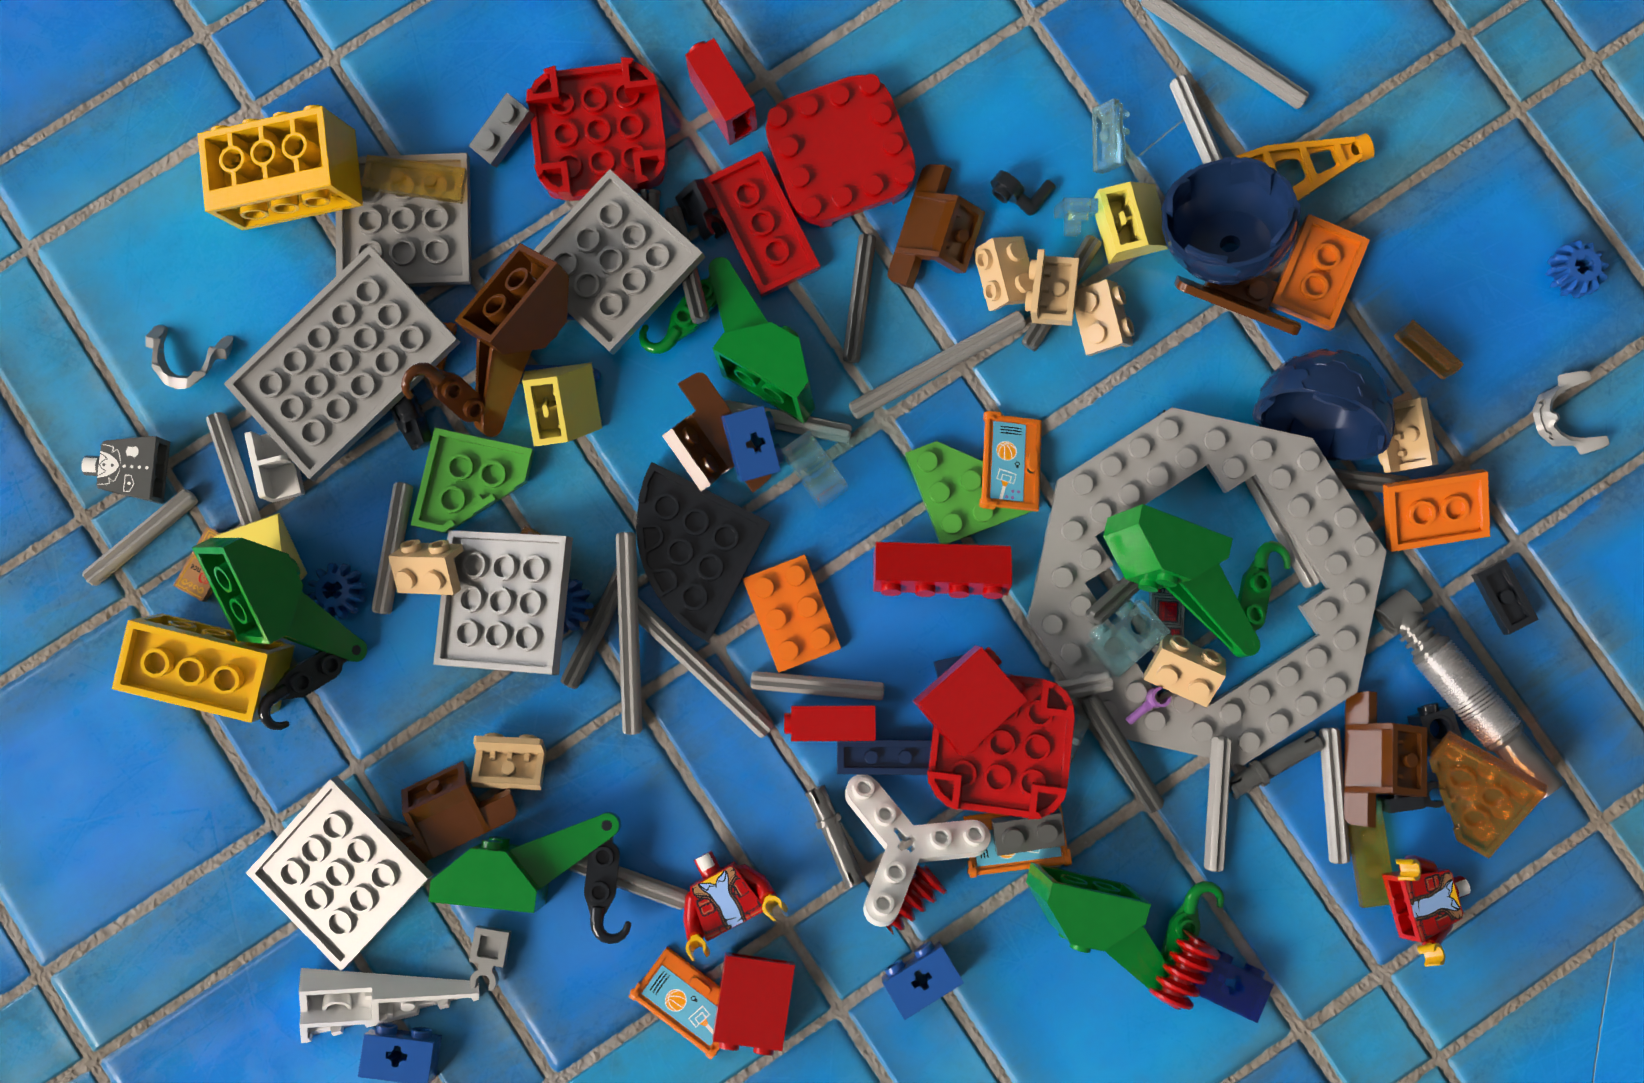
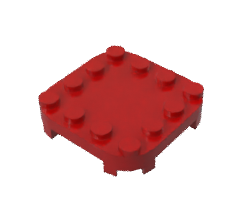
[526,57,668,201]
[766,74,916,228]
[927,674,1075,820]

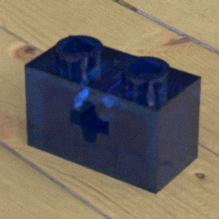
[1194,948,1274,1023]

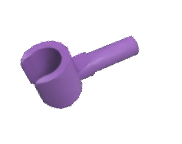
[1125,687,1171,725]

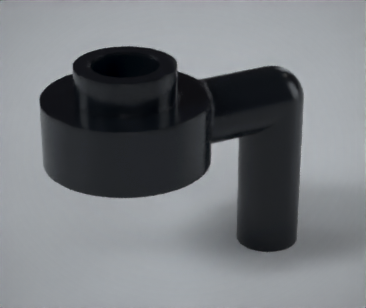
[990,170,1056,216]

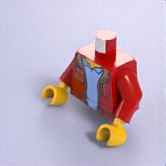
[683,850,788,961]
[1382,854,1471,967]

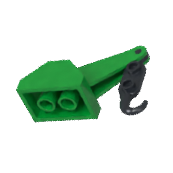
[192,538,367,730]
[428,812,631,944]

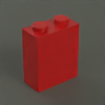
[685,38,758,145]
[913,646,1028,757]
[784,705,876,741]
[712,952,795,1056]

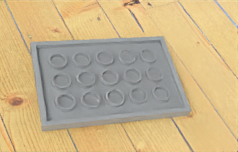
[224,245,461,481]

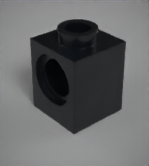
[1407,703,1465,757]

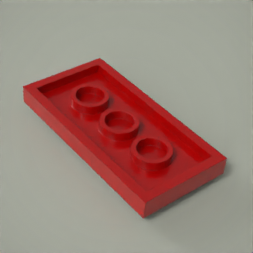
[703,151,820,298]

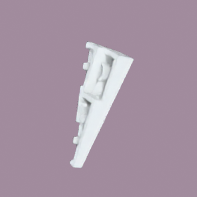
[299,968,479,1043]

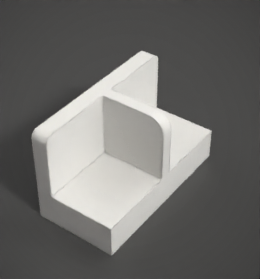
[244,431,305,502]

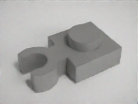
[469,925,512,991]

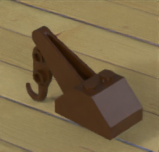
[401,243,569,437]

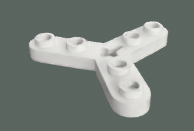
[845,775,991,927]

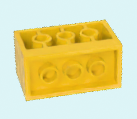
[198,105,363,231]
[112,613,295,723]

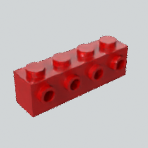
[873,542,1012,599]

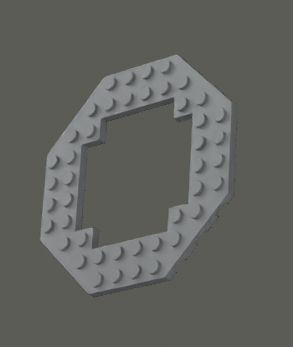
[1027,407,1386,765]

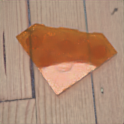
[1429,731,1548,859]

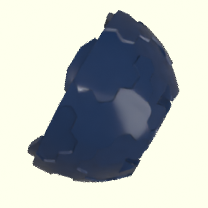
[1161,157,1301,285]
[1252,348,1395,461]

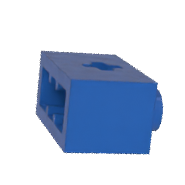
[721,405,784,482]
[881,941,964,1020]
[358,1023,442,1083]

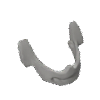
[146,325,233,389]
[1533,371,1610,454]

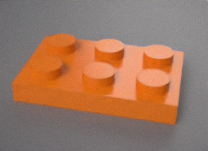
[1269,214,1370,331]
[1383,469,1490,552]
[742,555,841,673]

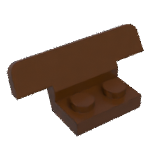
[888,164,985,289]
[1174,275,1301,335]
[662,372,772,493]
[1344,691,1427,828]
[400,761,518,863]

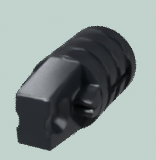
[390,388,432,451]

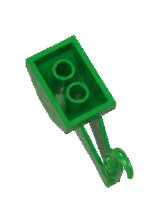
[639,257,815,424]
[1103,504,1291,658]
[1026,862,1225,990]

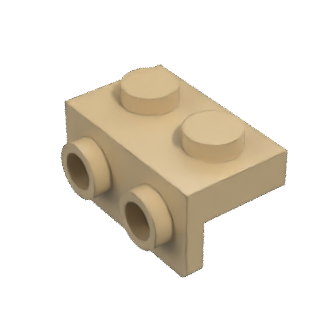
[974,236,1034,311]
[1025,249,1079,326]
[1074,279,1135,356]
[1378,398,1439,473]
[388,539,464,595]
[1144,632,1226,707]
[471,733,547,790]

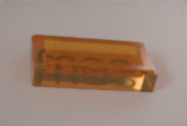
[1393,320,1464,379]

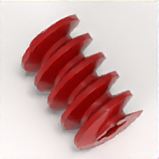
[886,863,947,936]
[1149,929,1221,1010]

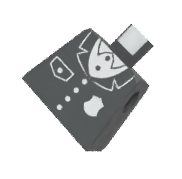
[82,436,170,504]

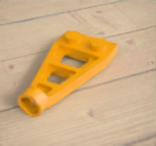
[1236,133,1374,202]

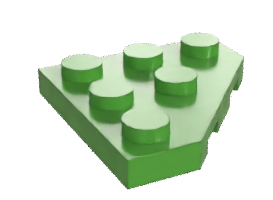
[411,428,535,534]
[905,441,1034,544]

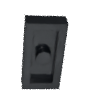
[1471,559,1539,635]

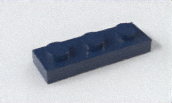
[837,740,932,775]

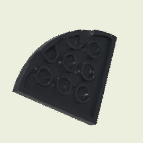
[636,462,771,643]

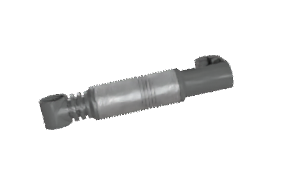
[1374,589,1566,804]

